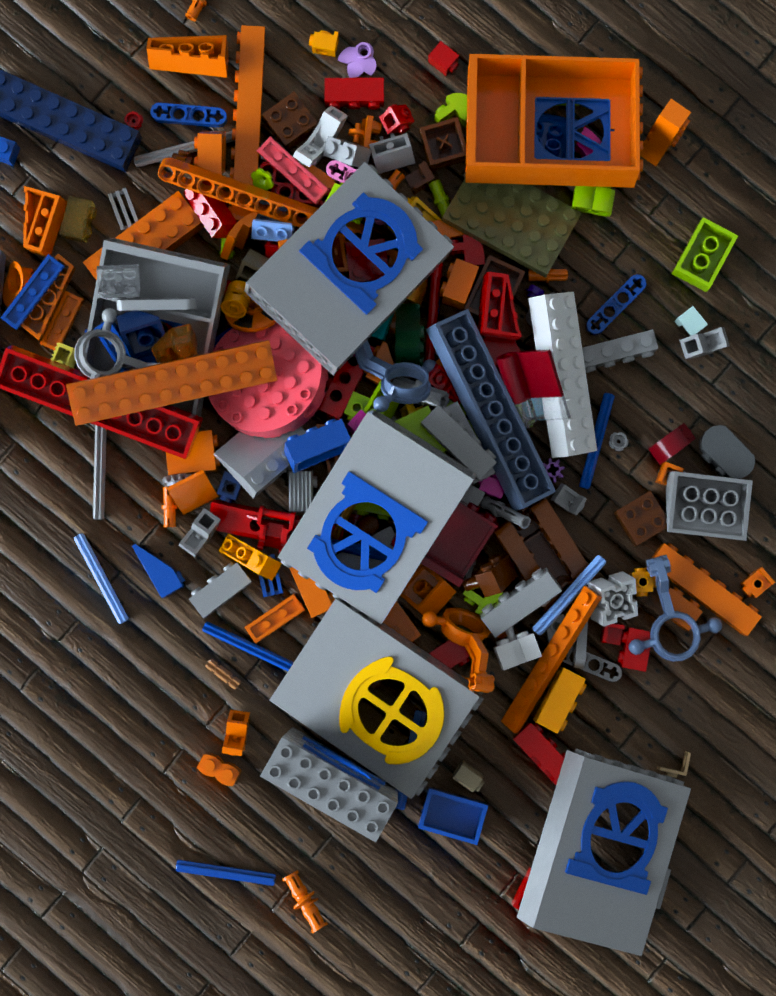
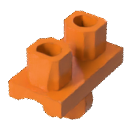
[348,115,382,148]

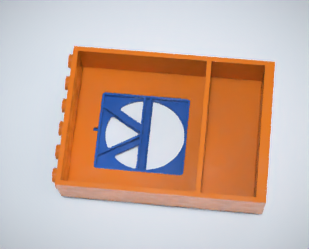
[465,54,643,188]

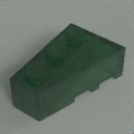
[395,304,424,367]

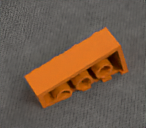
[146,35,229,78]

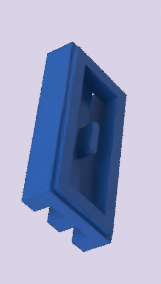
[258,554,284,597]

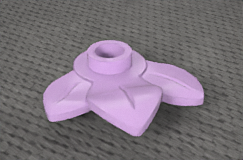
[338,42,377,78]

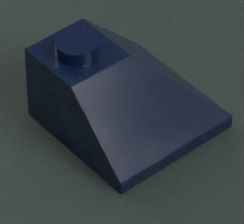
[116,310,171,359]

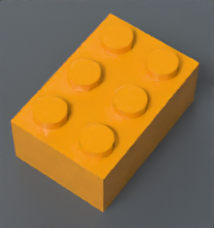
[533,667,587,734]

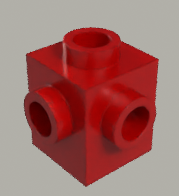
[379,104,415,134]

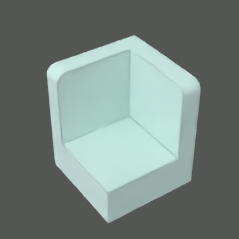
[674,306,708,336]

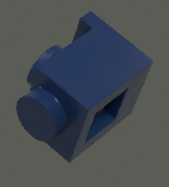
[217,471,242,503]

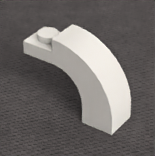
[293,106,348,167]

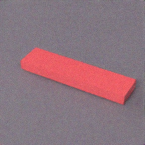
[257,136,329,205]

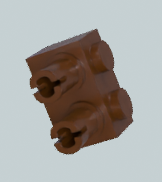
[463,554,518,597]

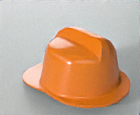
[2,261,34,307]

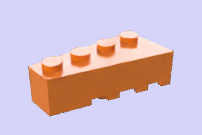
[640,99,691,166]
[21,254,76,342]

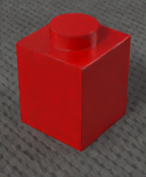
[428,41,459,76]

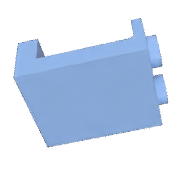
[251,200,296,242]

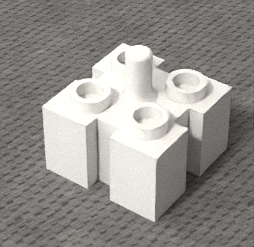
[588,571,638,626]
[493,627,542,670]

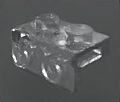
[96,264,141,299]

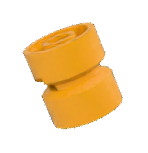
[221,280,251,319]

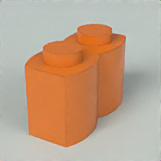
[197,753,242,786]

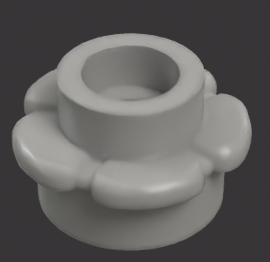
[609,432,628,451]

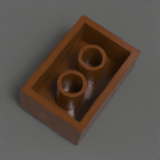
[464,255,525,320]

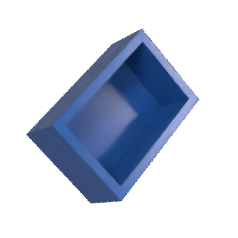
[284,419,351,473]
[418,786,488,845]

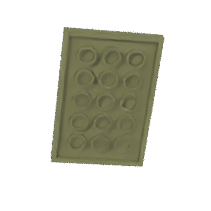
[441,180,582,278]

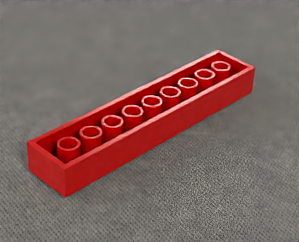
[0,345,203,459]

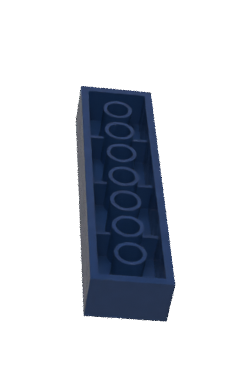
[0,70,142,172]

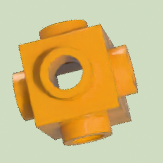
[629,568,656,597]

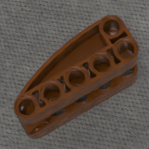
[493,498,596,613]

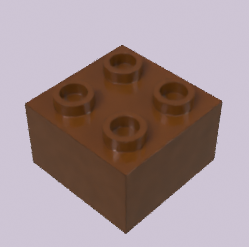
[262,92,318,151]
[419,117,466,171]
[613,490,667,547]

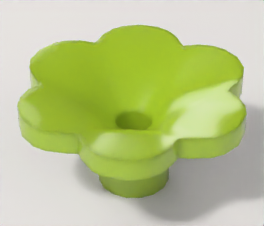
[251,168,274,191]

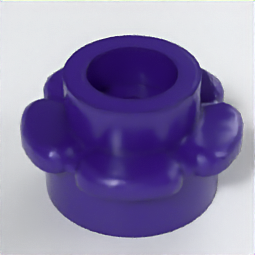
[526,284,545,298]

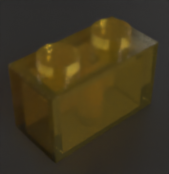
[59,196,97,243]

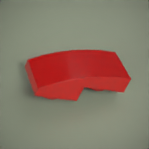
[429,364,461,405]

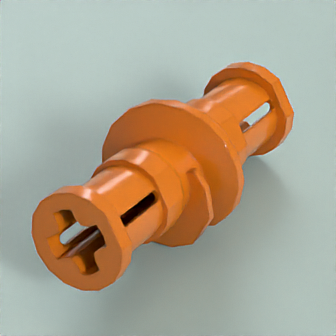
[282,870,328,933]

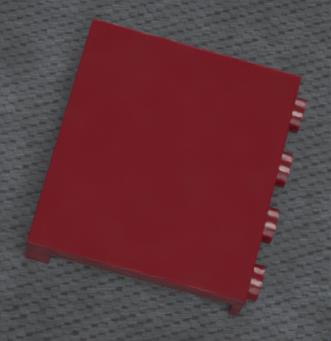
[390,500,498,587]

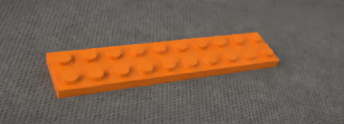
[66,340,277,426]

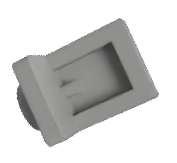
[551,483,587,515]

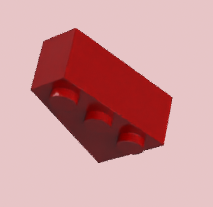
[478,272,522,340]
[512,722,565,785]

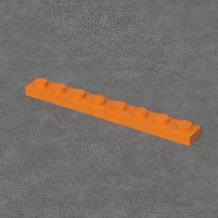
[501,586,602,734]

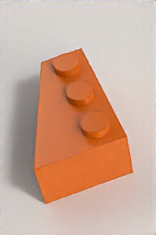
[23,186,68,257]

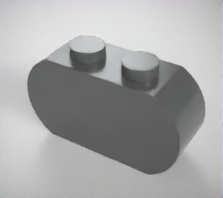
[699,425,755,479]

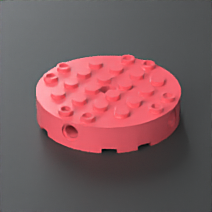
[209,323,328,438]

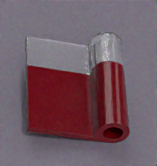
[496,349,571,429]

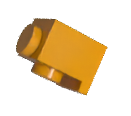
[309,30,339,57]

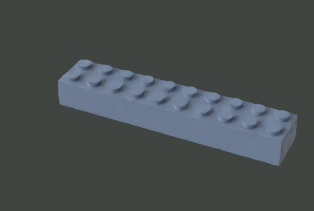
[426,309,556,511]

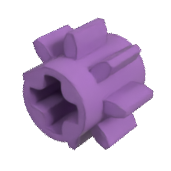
[543,458,565,483]

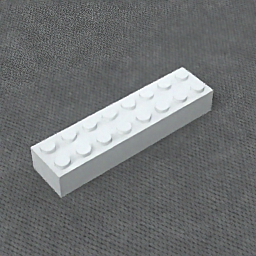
[528,292,597,458]

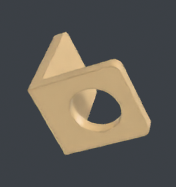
[657,751,691,778]

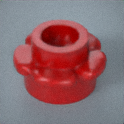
[124,111,143,130]

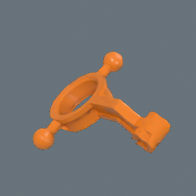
[422,608,507,693]

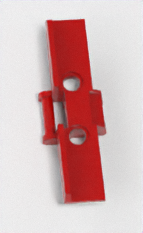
[210,500,345,554]

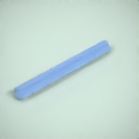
[74,533,129,624]
[532,555,606,635]

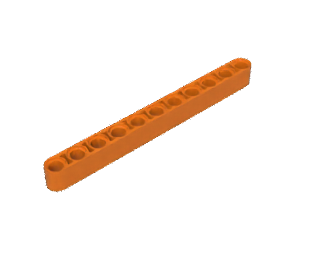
[158,157,364,243]

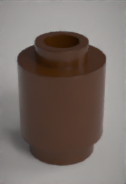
[350,514,380,544]

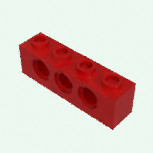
[318,346,375,420]

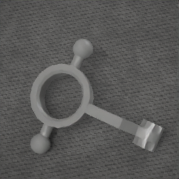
[74,308,160,379]

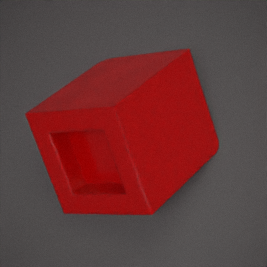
[600,624,625,645]

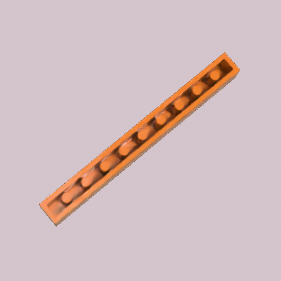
[228,25,265,222]

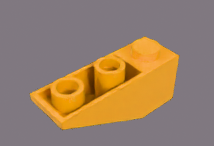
[219,533,282,581]

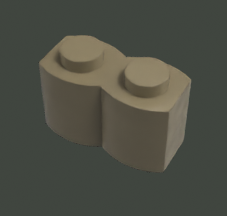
[452,760,485,792]

